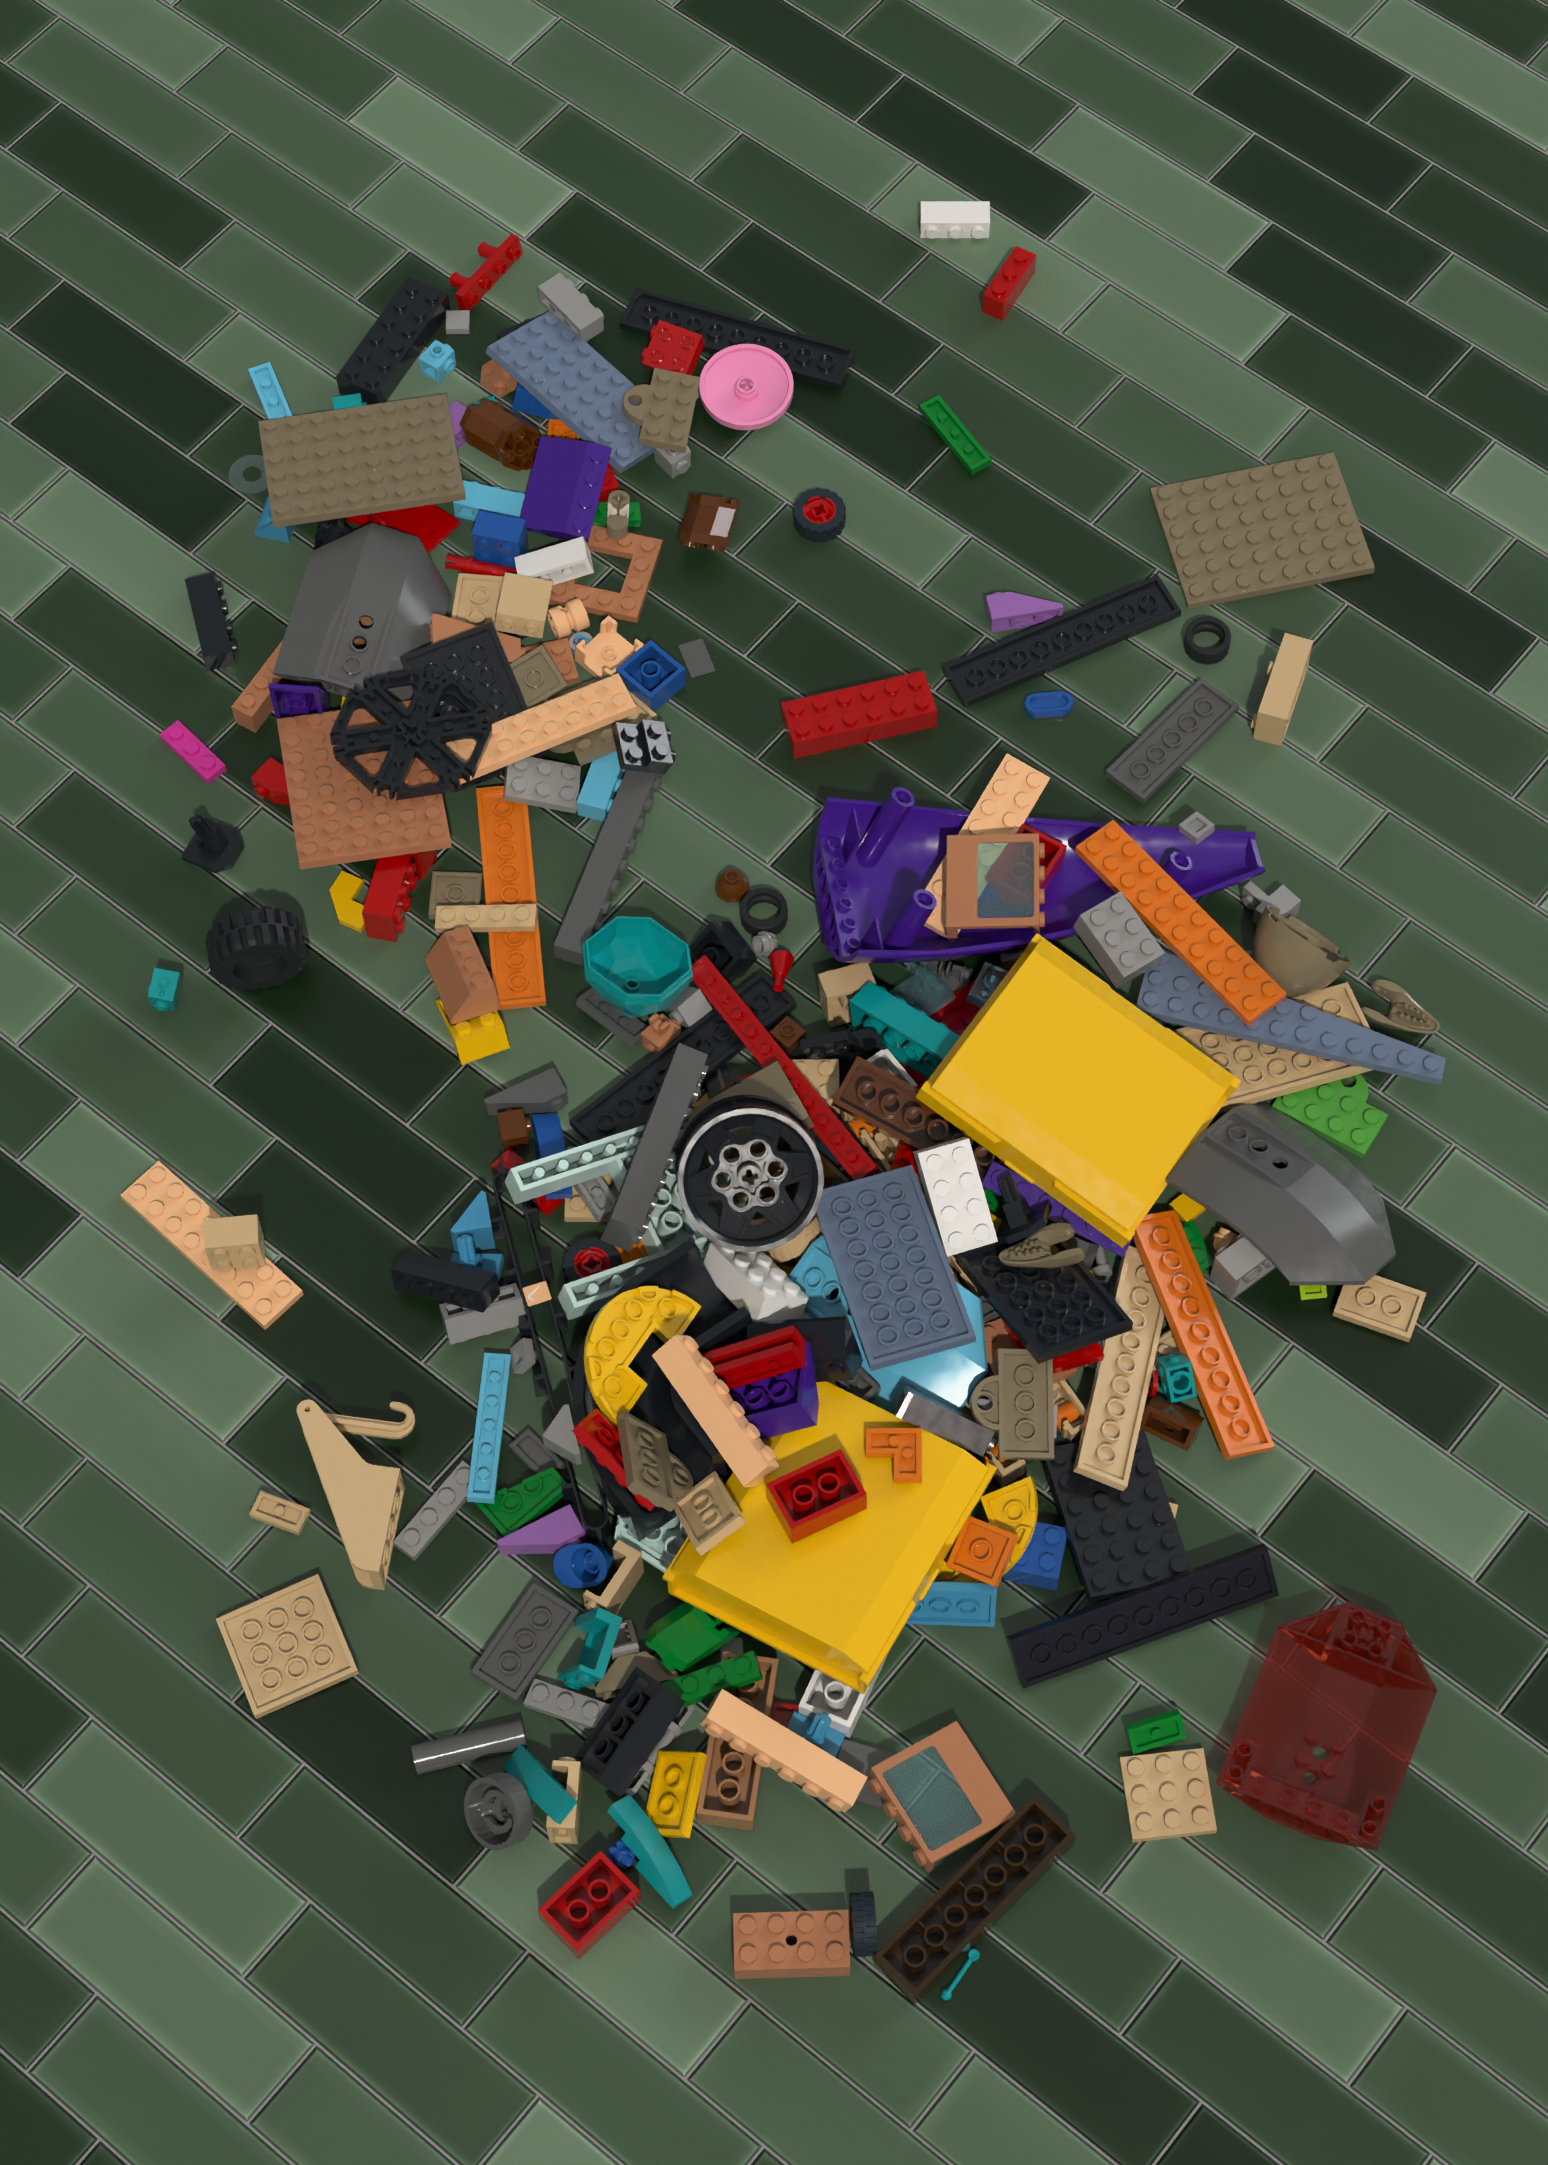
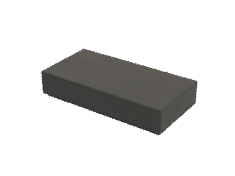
[508,1428,565,1474]

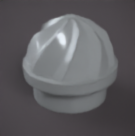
[752,931,778,956]

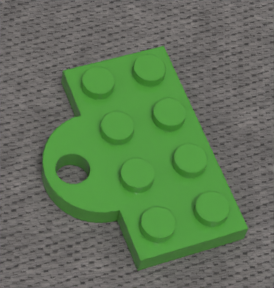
[1272,1074,1389,1158]

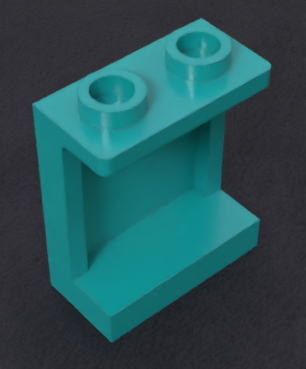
[557,1607,623,1690]

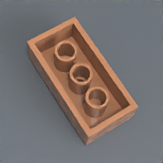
[733,1910,850,1979]

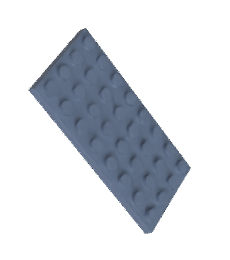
[485,311,655,474]
[815,1165,976,1371]

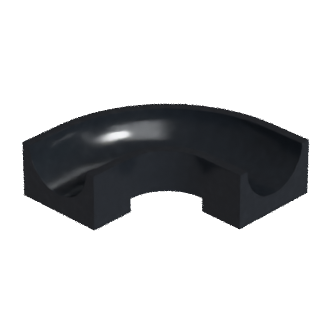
[572,1239,752,1542]

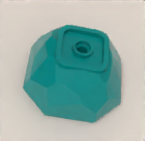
[581,916,693,1018]

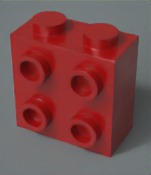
[641,320,706,375]

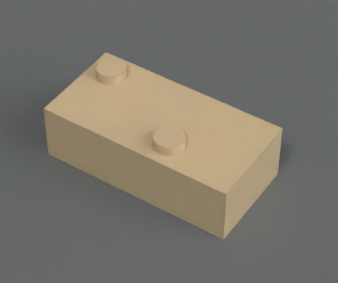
[1251,633,1313,747]

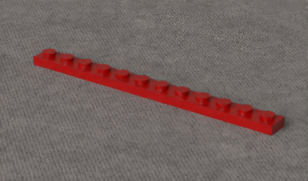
[692,955,880,1181]

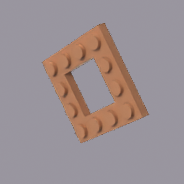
[550,526,663,623]

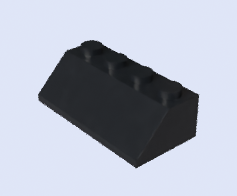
[747,1316,863,1382]
[574,1666,686,1797]

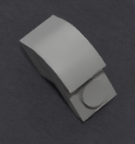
[1241,881,1301,925]

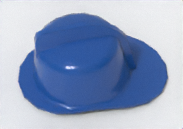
[553,1543,614,1588]

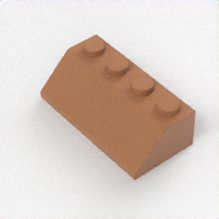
[424,925,500,1025]

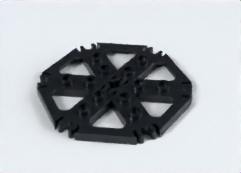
[330,669,492,801]

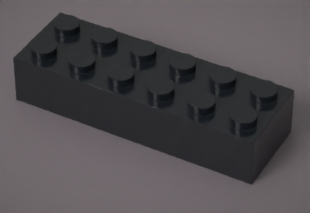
[336,277,450,405]

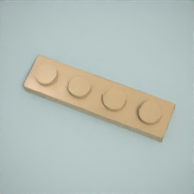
[435,904,538,933]

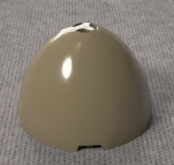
[1253,905,1352,998]

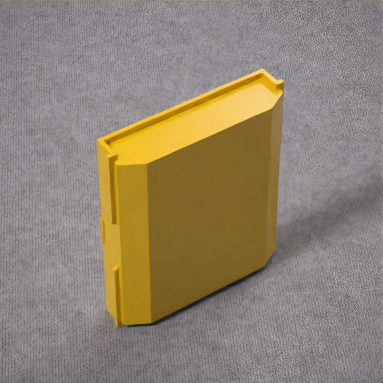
[916,933,1241,1248]
[662,1382,997,1694]

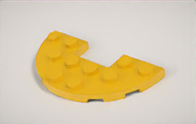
[584,1286,702,1427]
[934,1476,1038,1583]

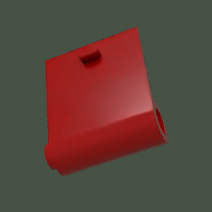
[368,504,460,554]

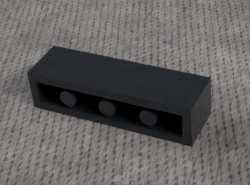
[185,573,238,671]
[390,1251,500,1313]

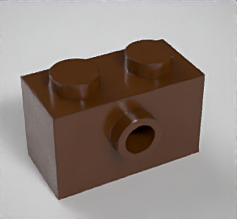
[1140,1395,1204,1451]

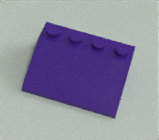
[520,436,612,545]
[728,1341,819,1440]

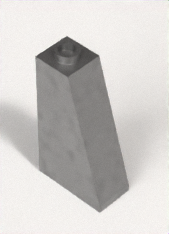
[893,1384,997,1456]

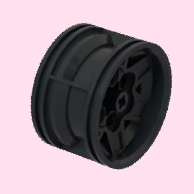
[675,1094,824,1252]

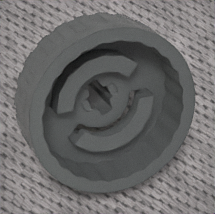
[464,1772,535,1851]

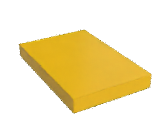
[645,1750,707,1838]

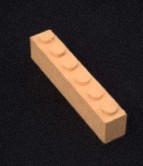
[652,1335,780,1487]
[700,1689,868,1813]

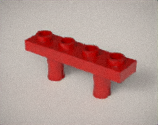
[449,234,523,310]

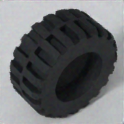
[205,906,307,991]

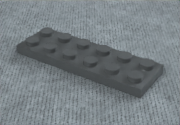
[1105,677,1239,804]

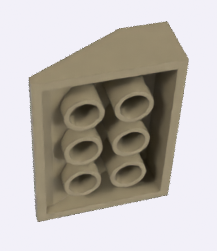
[689,1061,814,1178]

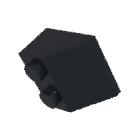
[689,921,758,983]

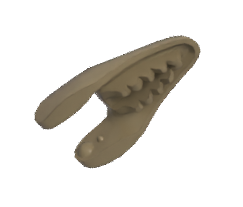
[1361,979,1440,1034]
[999,1223,1085,1269]

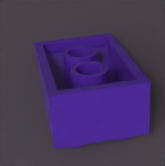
[269,683,331,721]

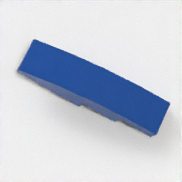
[531,1113,573,1200]

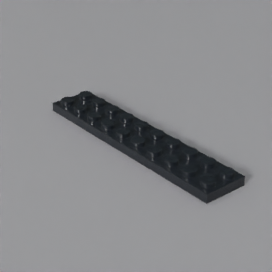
[620,288,855,390]
[942,575,1181,708]
[569,971,797,1143]
[1007,1543,1279,1689]

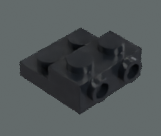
[612,719,676,774]

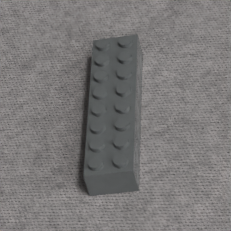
[600,1043,709,1252]

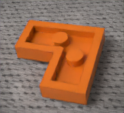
[866,1428,922,1483]

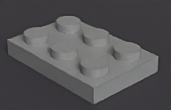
[503,757,581,814]

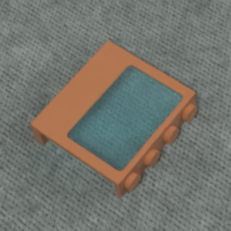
[946,833,1045,938]
[868,1721,1016,1872]

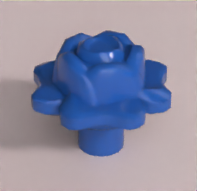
[607,1840,635,1870]

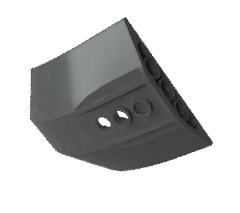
[272,523,452,702]
[1166,1101,1396,1285]

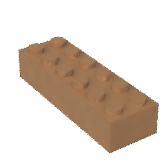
[696,1651,779,1831]

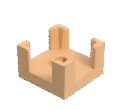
[575,615,644,681]

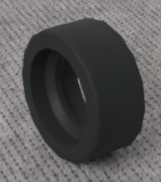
[1184,616,1231,665]
[740,888,788,936]

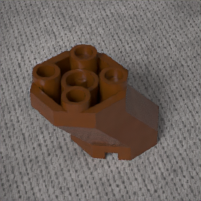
[459,399,541,471]
[679,493,741,552]

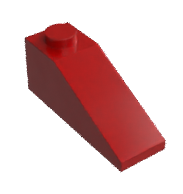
[251,757,290,806]

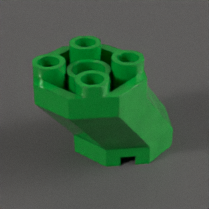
[645,1602,740,1672]

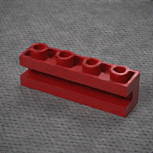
[701,1325,806,1390]

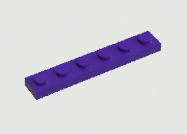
[981,1161,1135,1257]

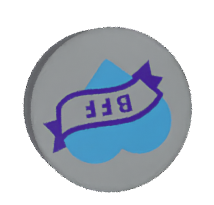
[569,631,593,655]

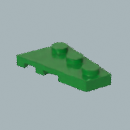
[474,1467,568,1537]

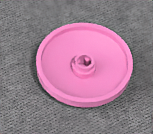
[699,344,794,430]

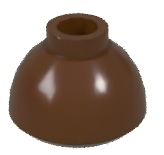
[715,869,750,902]

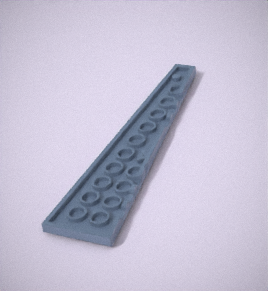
[1136,951,1446,1085]

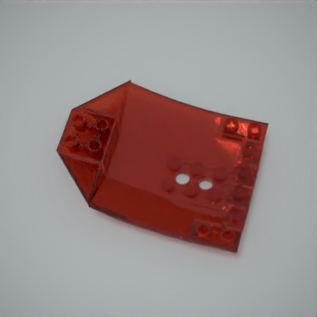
[1215,1602,1437,1850]

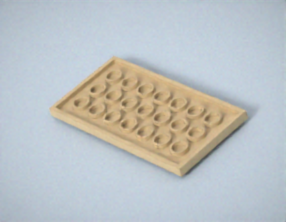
[1173,982,1372,1114]

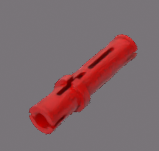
[445,553,517,577]

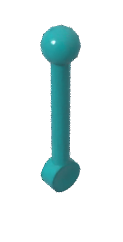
[941,1949,980,2001]

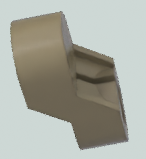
[606,490,630,539]

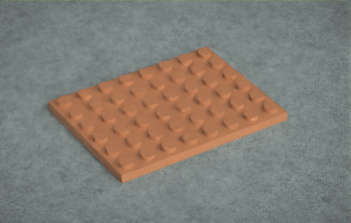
[277,700,452,870]

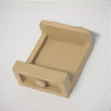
[494,572,553,639]
[583,1540,644,1615]
[546,1757,584,1844]

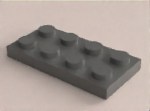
[471,1582,580,1703]

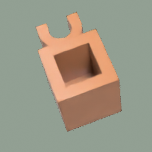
[641,1012,681,1055]

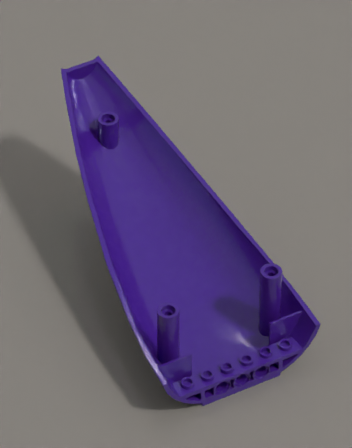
[812,787,1266,963]

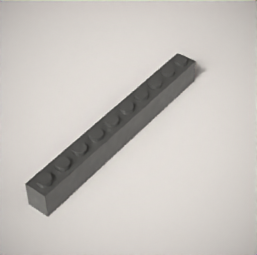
[553,770,662,966]

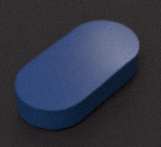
[1024,691,1073,718]

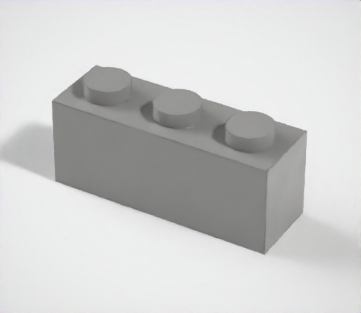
[538,272,604,342]
[439,1283,527,1345]

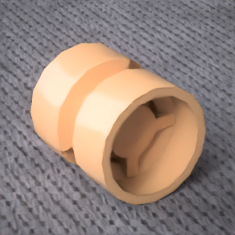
[547,598,590,639]

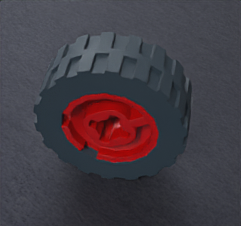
[793,488,846,543]
[563,1237,621,1283]
[849,1891,877,1957]

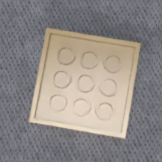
[216,1574,359,1719]

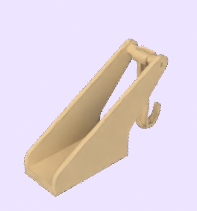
[297,1399,415,1590]

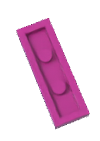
[159,720,227,784]

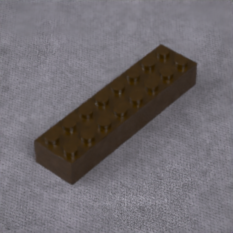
[874,1796,1075,2005]

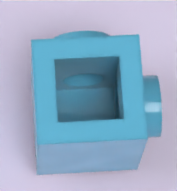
[419,340,456,383]

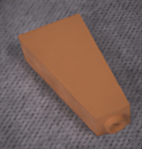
[430,614,525,664]

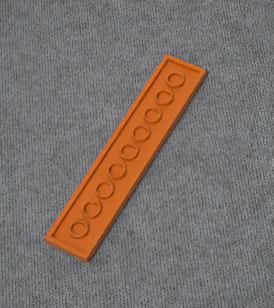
[476,786,546,1011]
[1075,820,1287,1026]
[1133,1210,1275,1460]

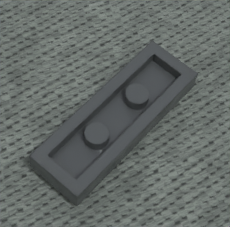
[576,987,648,1049]

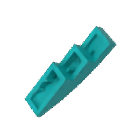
[503,1745,578,1824]
[607,1794,693,1909]

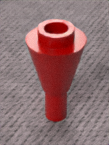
[769,950,794,992]

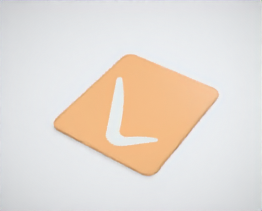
[522,1281,552,1306]

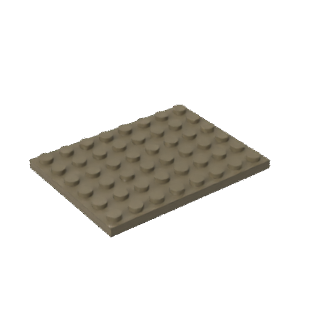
[258,394,466,528]
[1149,452,1375,610]

